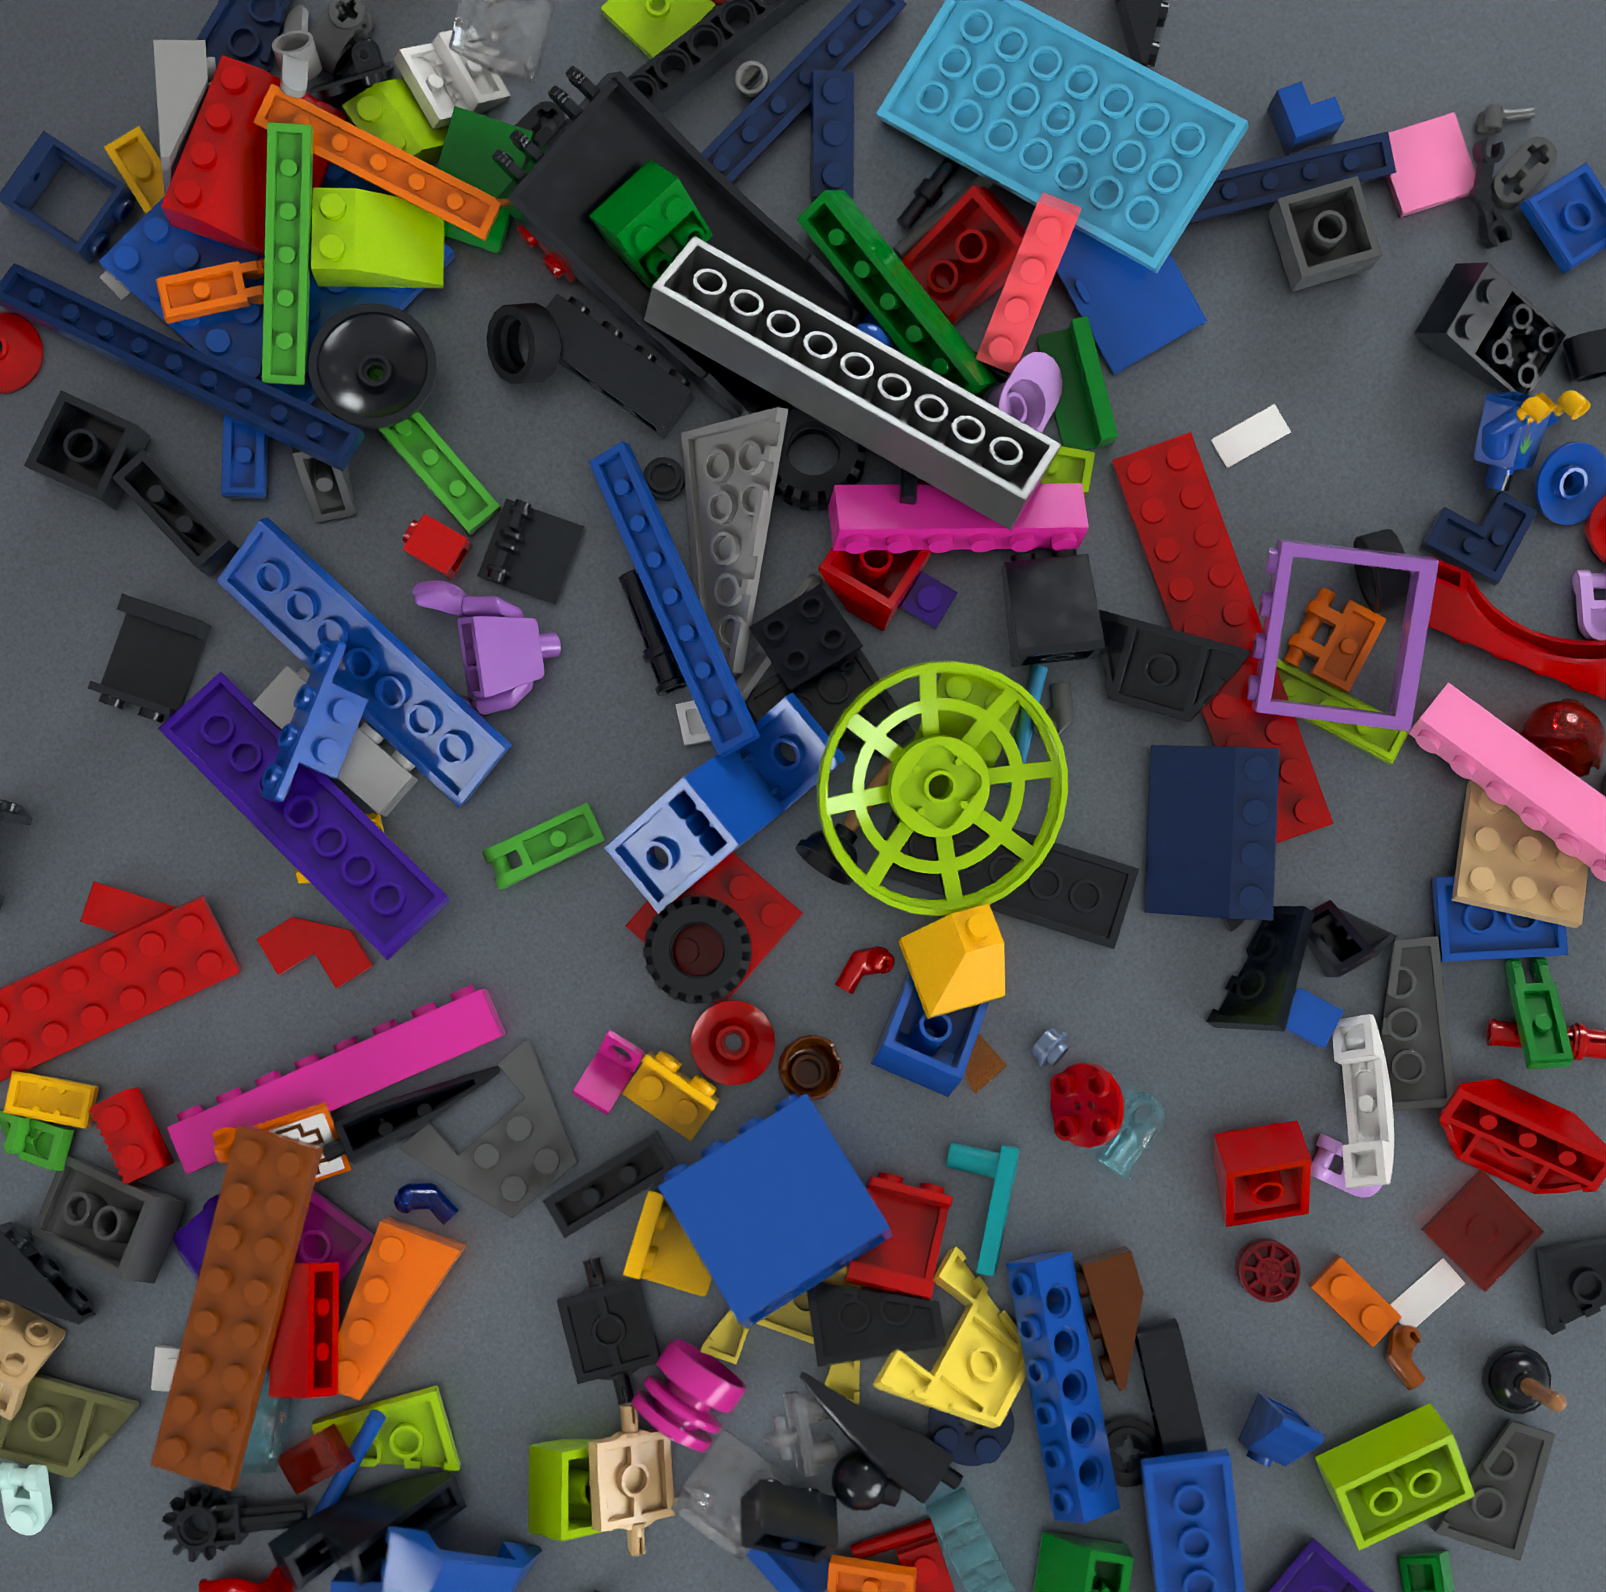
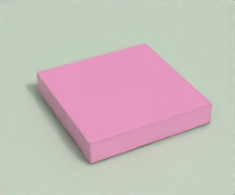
[1386,112,1476,218]

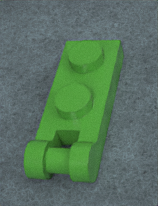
[482,802,606,890]

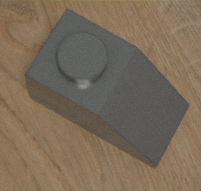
[292,447,356,523]

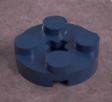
[928,1407,1014,1466]

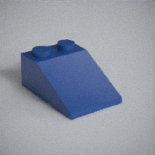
[871,970,989,1097]

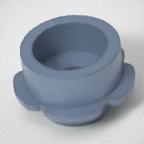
[1031,1027,1069,1066]

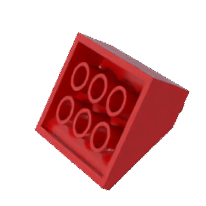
[161,55,348,258]

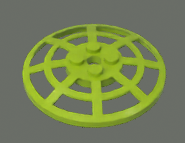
[817,660,1068,916]

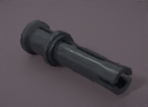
[618,569,687,696]

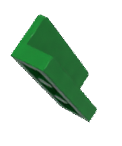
[1036,316,1118,451]

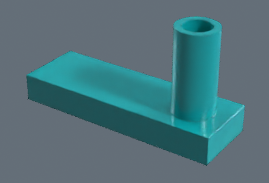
[946,1143,1021,1277]

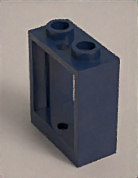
[0,130,136,264]

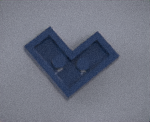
[1421,491,1538,585]

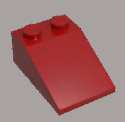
[901,185,1026,326]

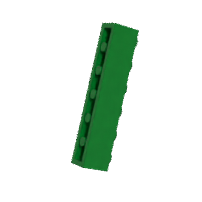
[796,190,998,398]

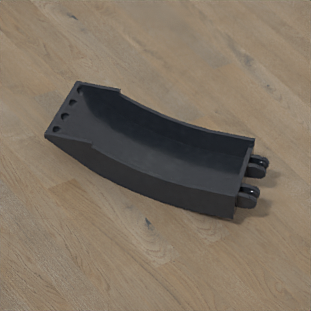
[492,66,869,418]

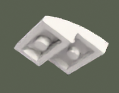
[393,27,511,129]

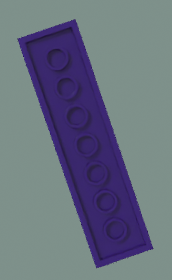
[158,672,451,961]

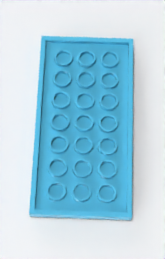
[876,0,1249,273]

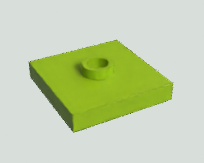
[600,0,716,59]

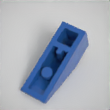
[1238,1393,1325,1467]

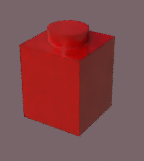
[403,513,473,581]

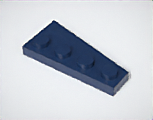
[196,0,291,73]

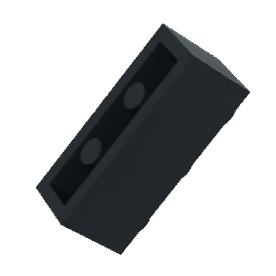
[112,449,239,577]
[543,1131,678,1238]

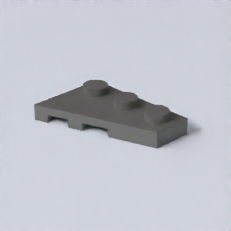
[1433,1419,1555,1561]

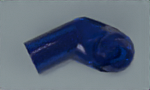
[394,1183,459,1225]

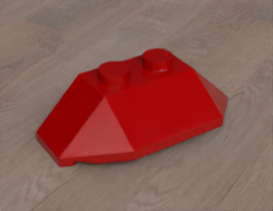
[1439,1078,1606,1194]

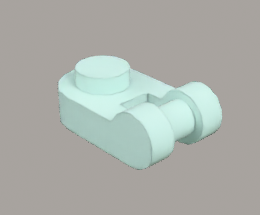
[0,1462,52,1536]

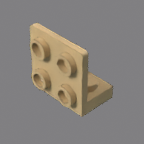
[0,1298,66,1421]

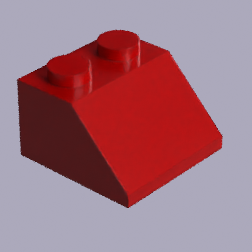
[1214,1120,1312,1227]

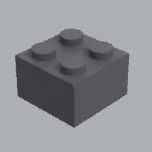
[1268,176,1382,292]

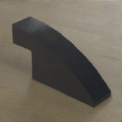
[267,1471,467,1590]

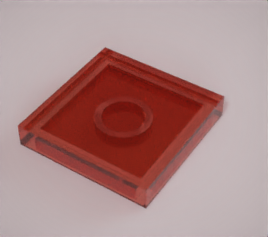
[1421,1170,1544,1292]

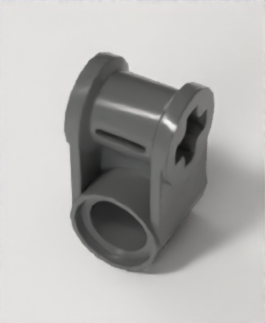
[308,0,374,79]

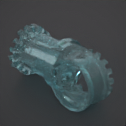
[1097,1092,1166,1180]

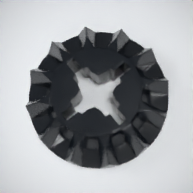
[1105,1416,1162,1487]

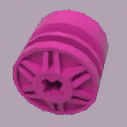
[632,1338,747,1452]

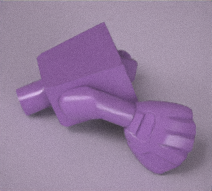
[412,580,561,715]

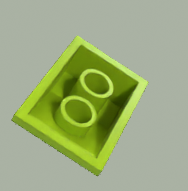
[311,188,445,288]
[913,673,1020,797]

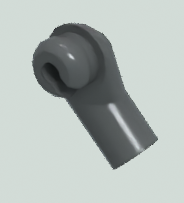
[1033,682,1074,738]

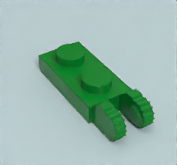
[1505,956,1574,1070]

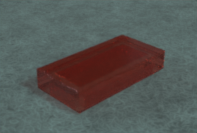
[275,1423,356,1495]

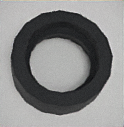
[486,303,561,384]
[1353,529,1411,613]

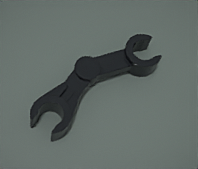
[1469,137,1512,249]

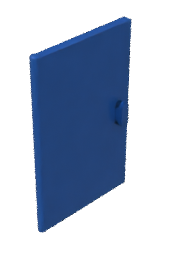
[1028,221,1207,375]

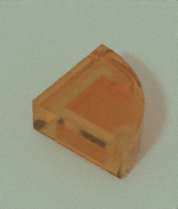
[965,1033,1007,1094]

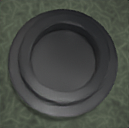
[643,457,685,499]

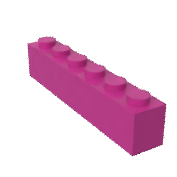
[828,484,1089,554]

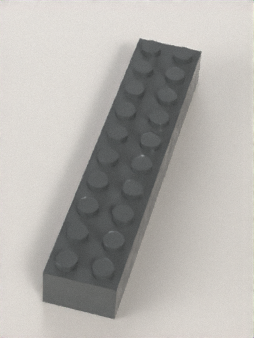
[644,236,1061,530]

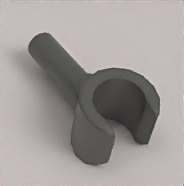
[1477,104,1536,134]

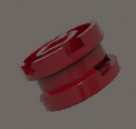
[1235,1238,1301,1303]

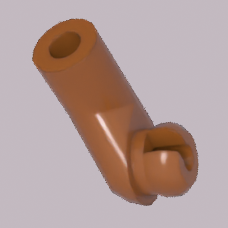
[1385,1325,1425,1390]

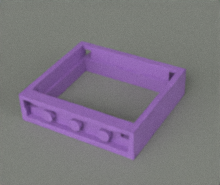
[1246,539,1439,731]

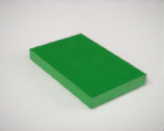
[437,106,536,254]

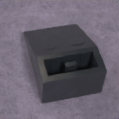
[1414,262,1566,395]

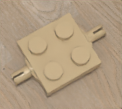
[588,1403,675,1556]

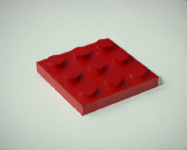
[625,852,803,1004]

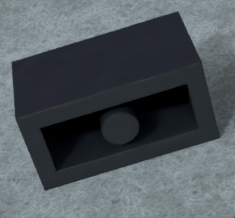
[740,1479,839,1563]

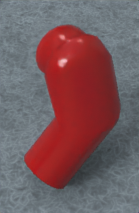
[835,946,894,994]

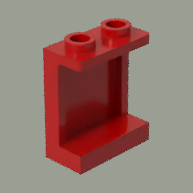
[844,1172,953,1300]

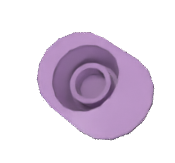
[987,352,1062,433]

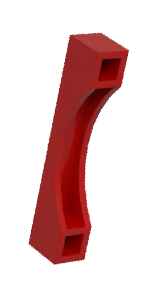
[1428,556,1606,700]

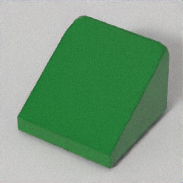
[1398,1550,1454,1592]

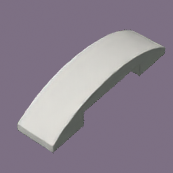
[1332,1014,1394,1189]

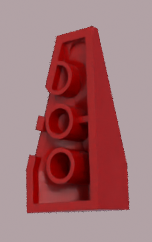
[818,479,933,632]

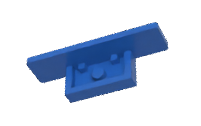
[261,640,368,802]

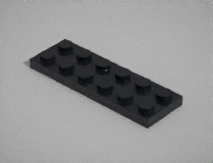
[883,809,1139,949]

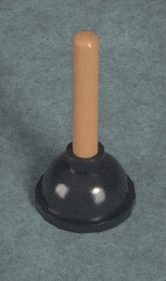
[795,758,893,885]
[1482,1344,1566,1414]

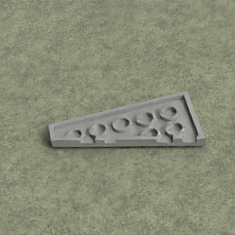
[681,407,788,676]

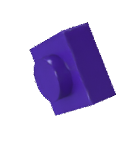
[900,572,958,630]

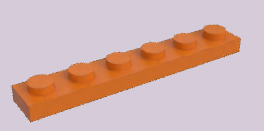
[254,83,502,241]

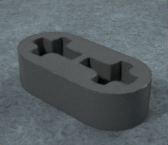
[1491,137,1557,210]

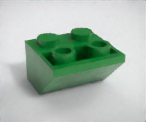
[590,159,713,290]
[1033,1530,1134,1592]

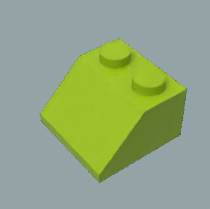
[342,78,449,165]
[528,1439,620,1541]

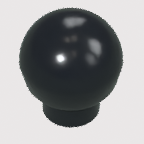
[832,1450,902,1511]

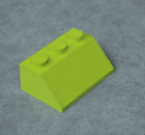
[1315,1403,1475,1551]

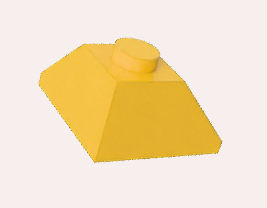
[898,904,1005,1019]

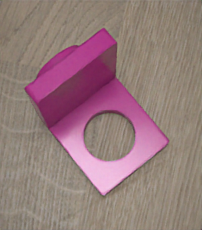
[572,1030,645,1115]

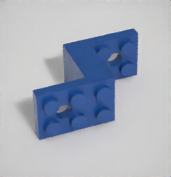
[605,692,847,913]

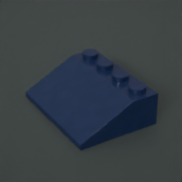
[1144,745,1280,921]

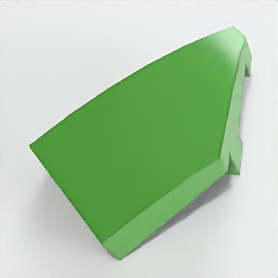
[0,1109,74,1171]

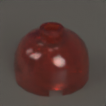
[1519,699,1606,777]

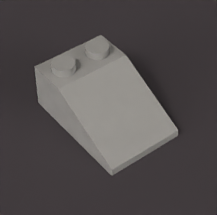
[153,40,216,195]

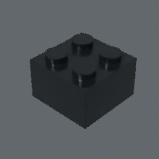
[24,390,150,510]

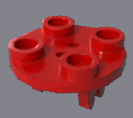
[1050,1062,1124,1148]

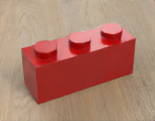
[269,1262,339,1399]

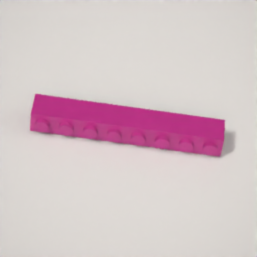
[167,984,507,1175]

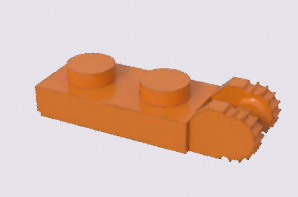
[156,259,265,324]

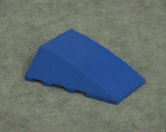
[381,1526,542,1592]

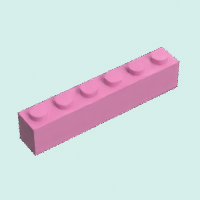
[1408,682,1606,882]

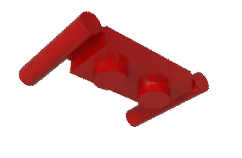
[850,1518,955,1592]

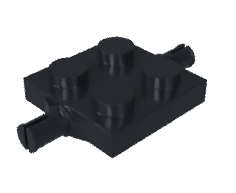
[557,1257,660,1405]

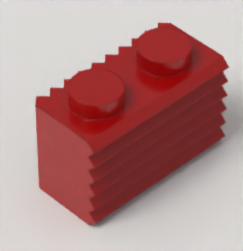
[89,1087,174,1184]

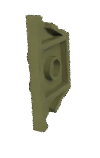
[0,1373,140,1478]

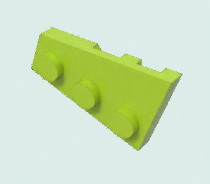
[311,1385,461,1471]

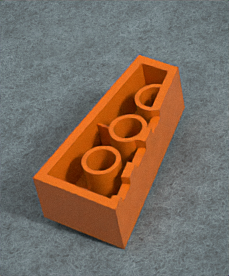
[338,1216,467,1401]

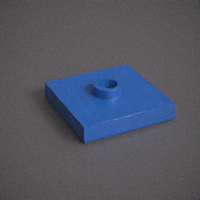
[1518,162,1606,275]

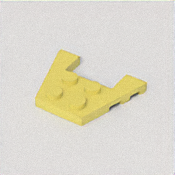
[873,1246,1026,1428]
[700,1265,861,1405]

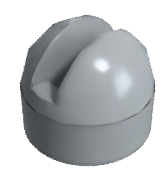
[735,61,770,97]

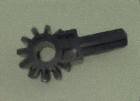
[162,1485,308,1562]

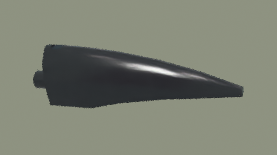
[322,1066,501,1164]
[799,1372,963,1504]

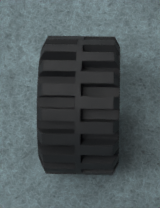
[774,405,866,510]
[643,896,752,1004]

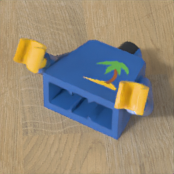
[1474,390,1591,491]

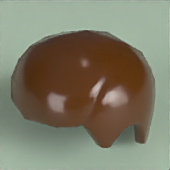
[778,1034,843,1101]

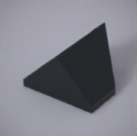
[1307,900,1398,977]

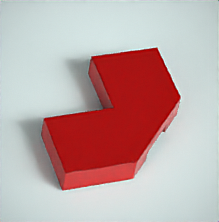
[256,917,374,988]

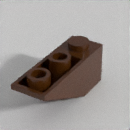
[1076,1246,1144,1391]

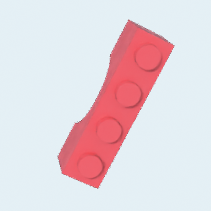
[975,192,1082,373]

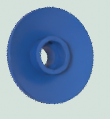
[1535,442,1606,525]

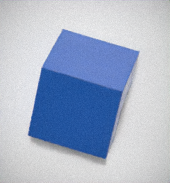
[1267,81,1345,155]

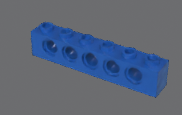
[1006,1251,1121,1523]

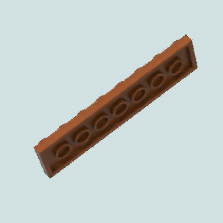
[150,1124,324,1491]

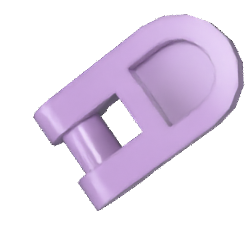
[1572,568,1606,641]
[1311,1133,1382,1198]

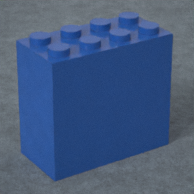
[658,1093,893,1329]

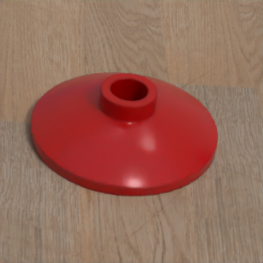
[0,312,44,394]
[690,1000,775,1085]

